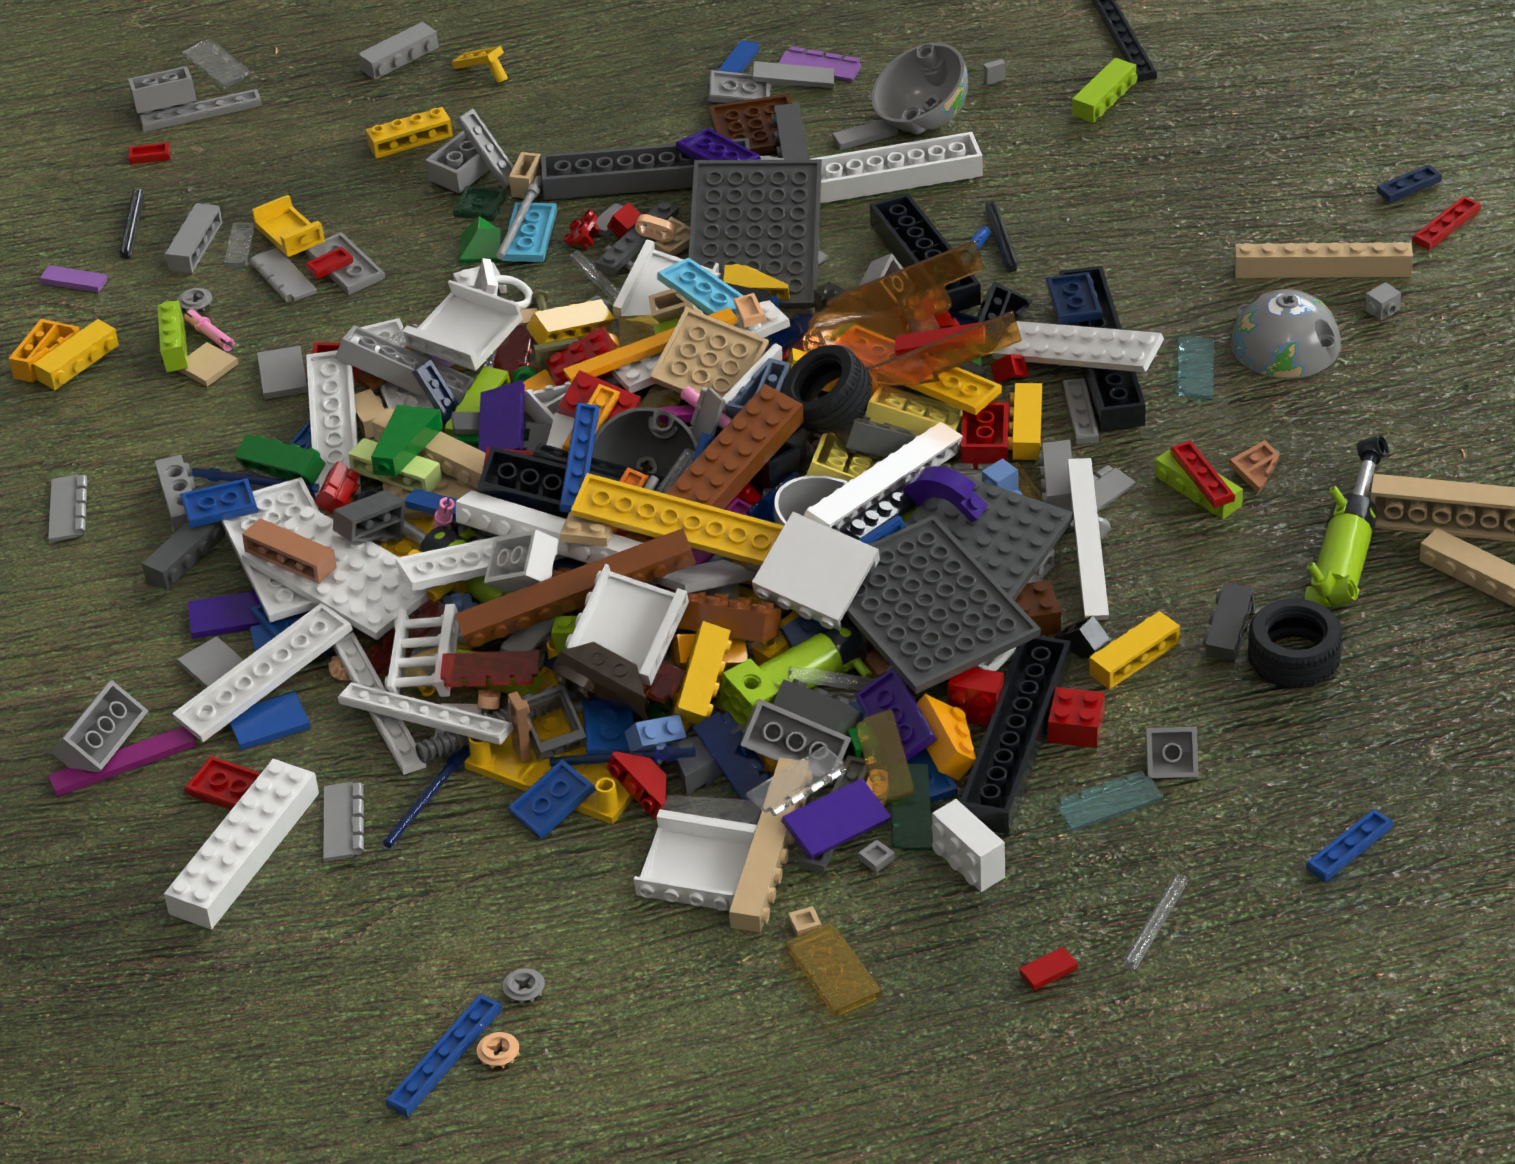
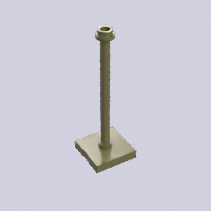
[532,289,578,380]

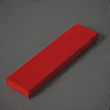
[1412,196,1481,251]
[894,322,985,356]
[1170,440,1235,508]

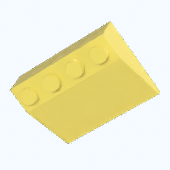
[865,383,963,436]
[806,432,886,482]

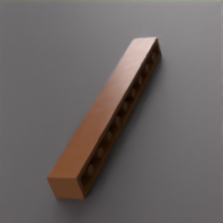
[455,528,696,649]

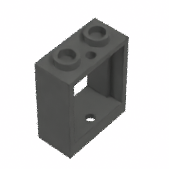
[521,685,586,762]

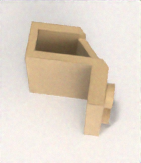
[648,288,704,323]

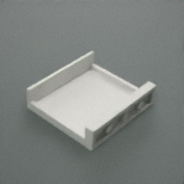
[613,239,721,332]
[402,280,523,371]
[752,512,880,631]
[565,564,689,686]
[634,809,757,911]

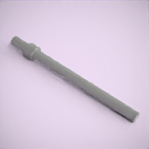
[496,176,542,260]

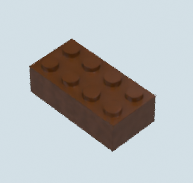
[1015,580,1062,636]

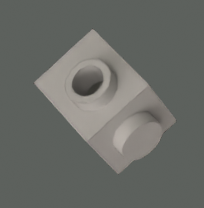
[1365,282,1401,321]

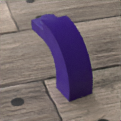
[902,466,988,523]

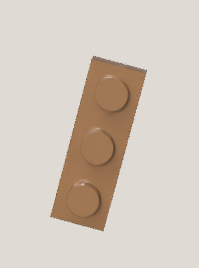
[508,691,533,762]

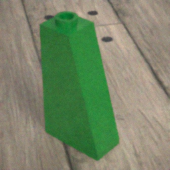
[371,405,443,477]

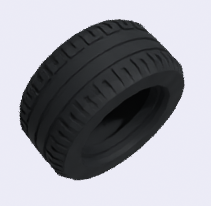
[782,345,872,434]
[1248,598,1342,688]

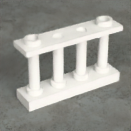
[385,604,460,697]

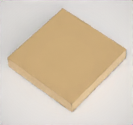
[177,342,238,387]

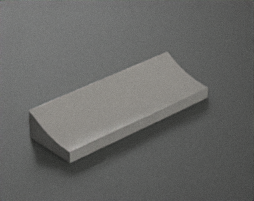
[335,325,475,405]

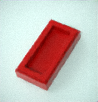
[128,142,171,165]
[305,247,354,279]
[1019,947,1078,991]

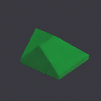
[459,216,503,263]

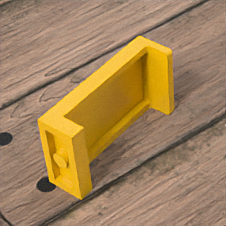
[252,195,325,257]

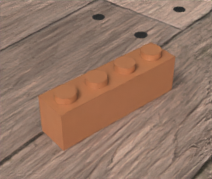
[242,518,337,584]

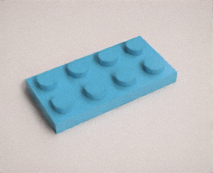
[502,202,557,262]
[657,258,744,315]

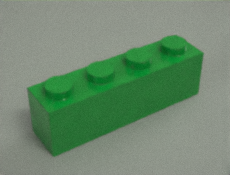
[234,434,326,486]

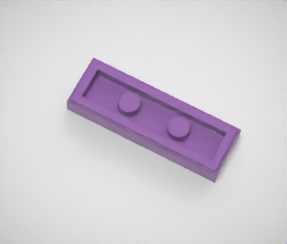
[40,265,107,293]

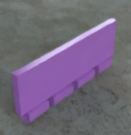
[779,46,861,82]

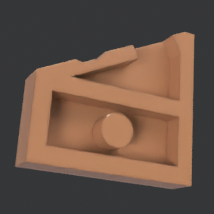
[1229,440,1280,493]

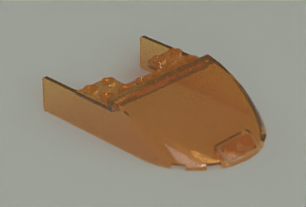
[803,241,1022,385]

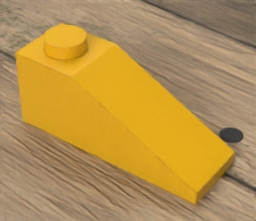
[723,264,790,300]

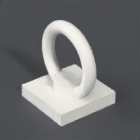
[473,258,533,309]

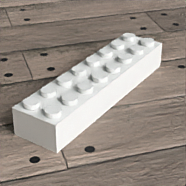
[812,132,983,203]
[164,759,319,930]

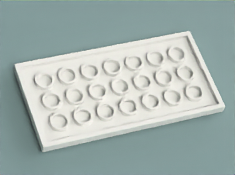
[221,477,320,622]
[241,506,432,640]

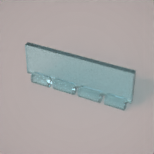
[1177,336,1214,399]
[1058,770,1163,831]

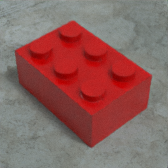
[546,326,617,386]
[559,370,641,423]
[961,402,1009,468]

